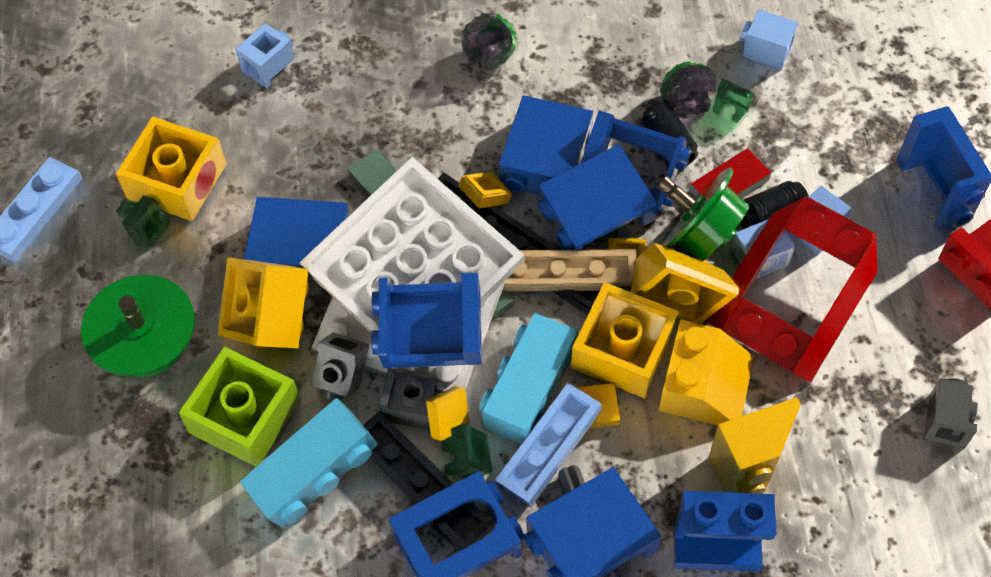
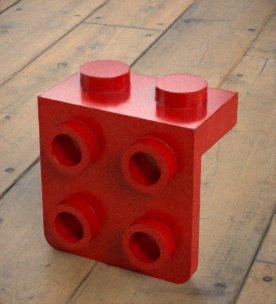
[938,219,991,310]

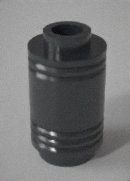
[640,103,698,167]
[740,181,809,229]

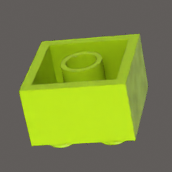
[179,346,301,467]

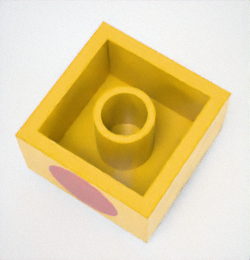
[116,116,227,222]

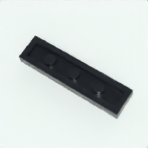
[363,411,494,552]

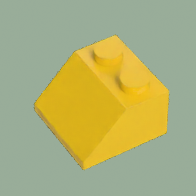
[630,243,739,324]
[218,257,309,349]
[571,282,679,399]
[659,319,754,425]
[708,397,801,494]

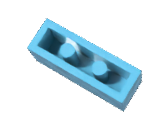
[479,312,578,445]
[239,398,378,528]

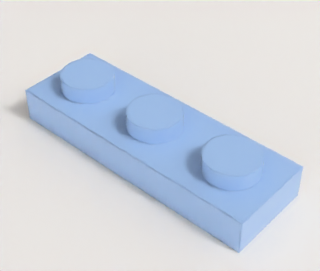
[0,157,83,262]
[495,383,603,508]

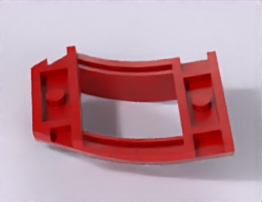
[707,196,878,382]

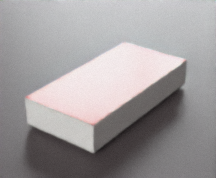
[689,148,772,198]

